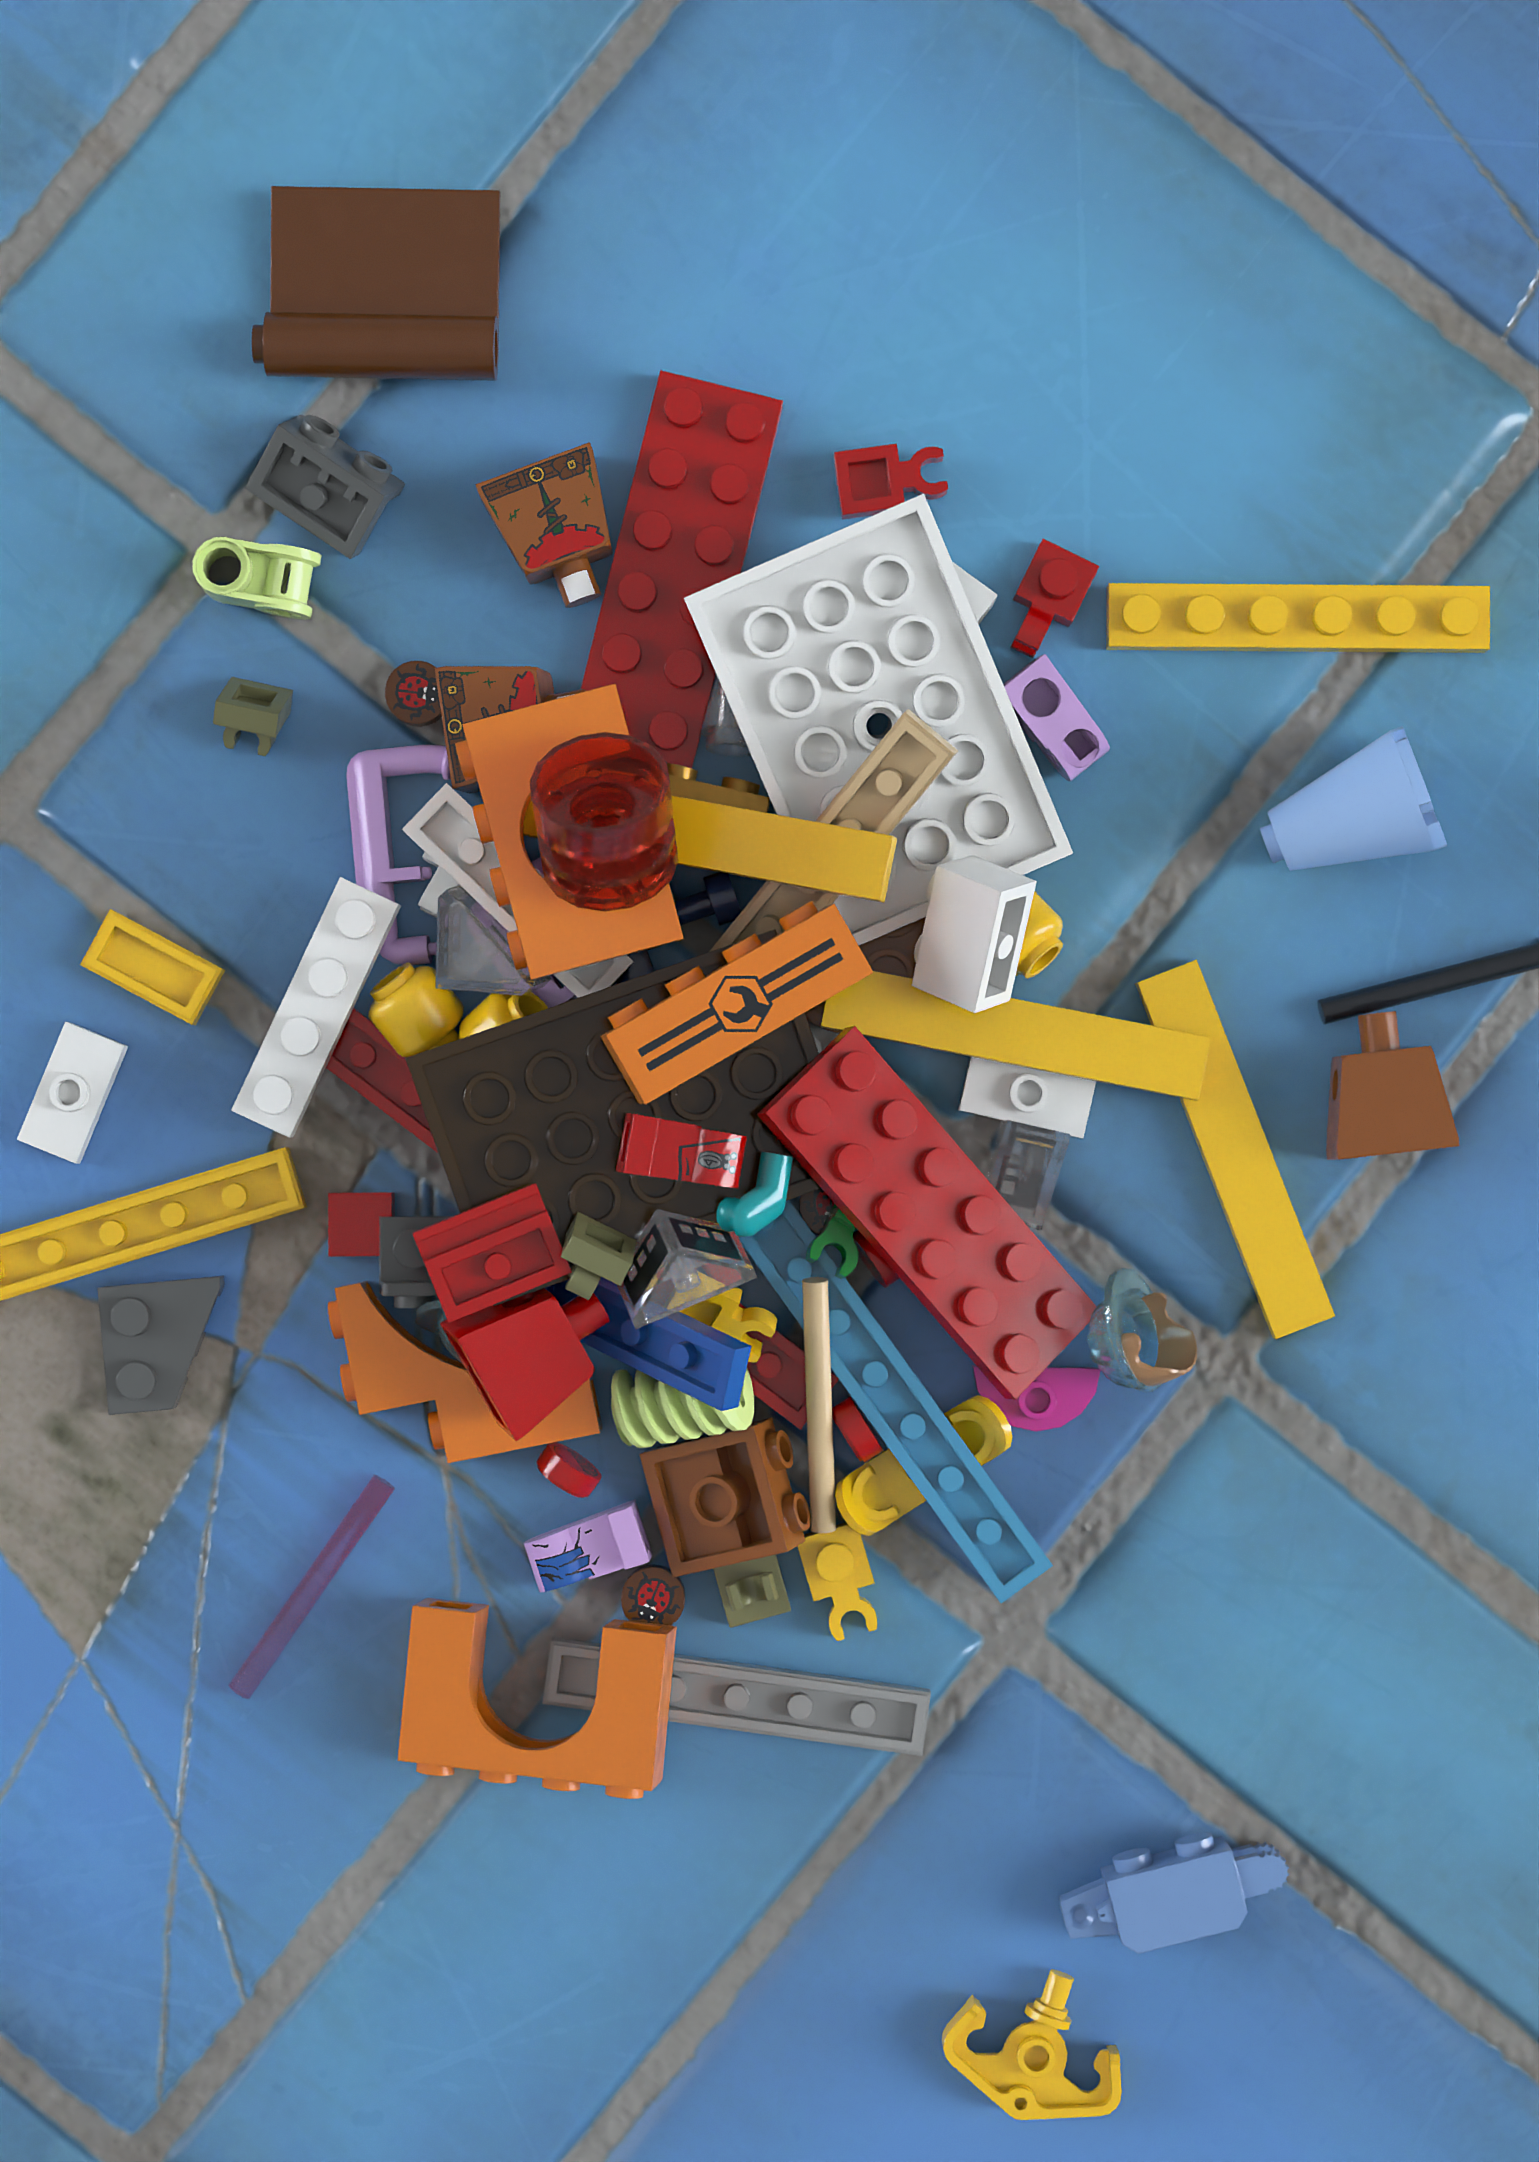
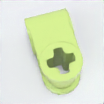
[192,537,322,620]

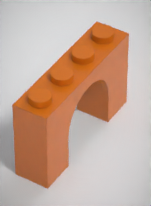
[455,684,684,980]
[397,1598,677,1799]

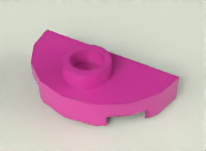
[972,1365,1101,1432]

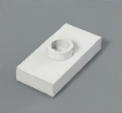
[17,1022,128,1164]
[958,1057,1096,1139]

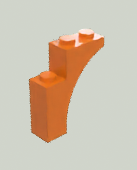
[328,1281,603,1463]

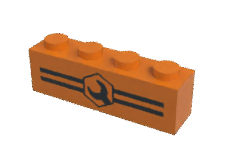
[600,901,874,1105]

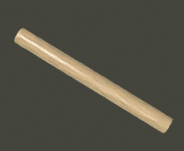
[802,1277,836,1533]

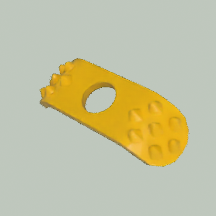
[835,1395,1013,1536]

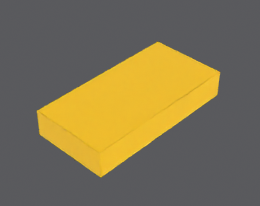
[80,909,225,1026]

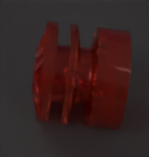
[529,732,679,912]

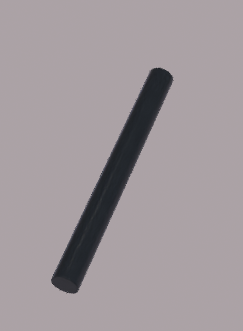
[1317,942,1539,1024]

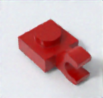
[1010,539,1099,658]

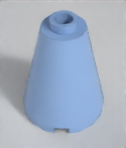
[1260,726,1447,871]

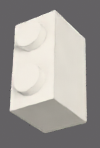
[912,855,1037,1013]

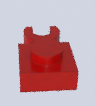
[833,443,948,520]

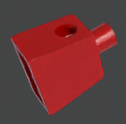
[440,1288,610,1441]

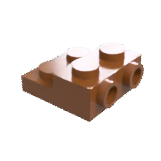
[639,1417,810,1577]

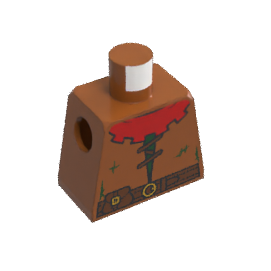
[475,442,613,608]
[435,666,586,794]

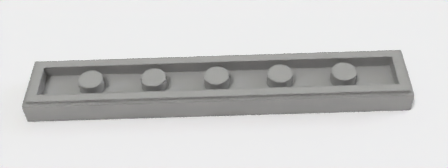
[542,1637,931,1756]

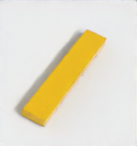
[523,775,897,903]
[1135,960,1335,1339]
[821,971,1211,1101]
[0,1147,307,1301]

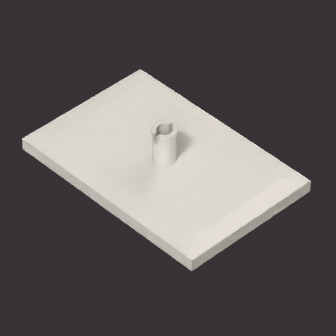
[684,494,1073,946]

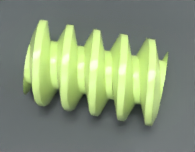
[611,1368,754,1448]

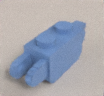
[1059,1832,1290,1954]

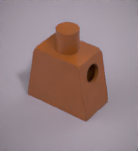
[1326,1011,1460,1160]

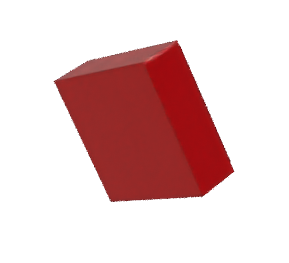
[328,1192,395,1257]

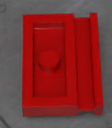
[412,1182,572,1323]

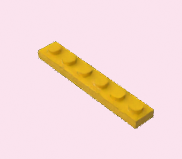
[1106,583,1490,653]

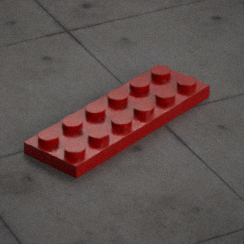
[581,370,783,769]
[757,1026,1100,1400]

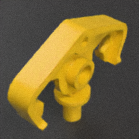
[942,1969,1122,2120]

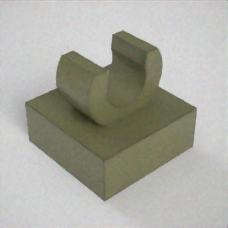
[213,676,293,756]
[561,1212,637,1300]
[713,1555,791,1628]

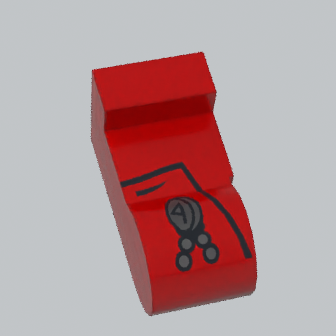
[616,1113,747,1188]

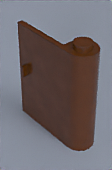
[252,186,501,381]

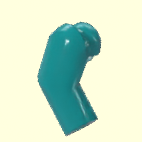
[716,1151,793,1237]

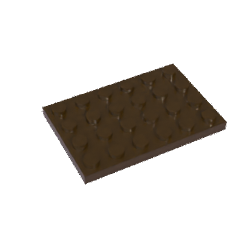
[405,929,821,1306]

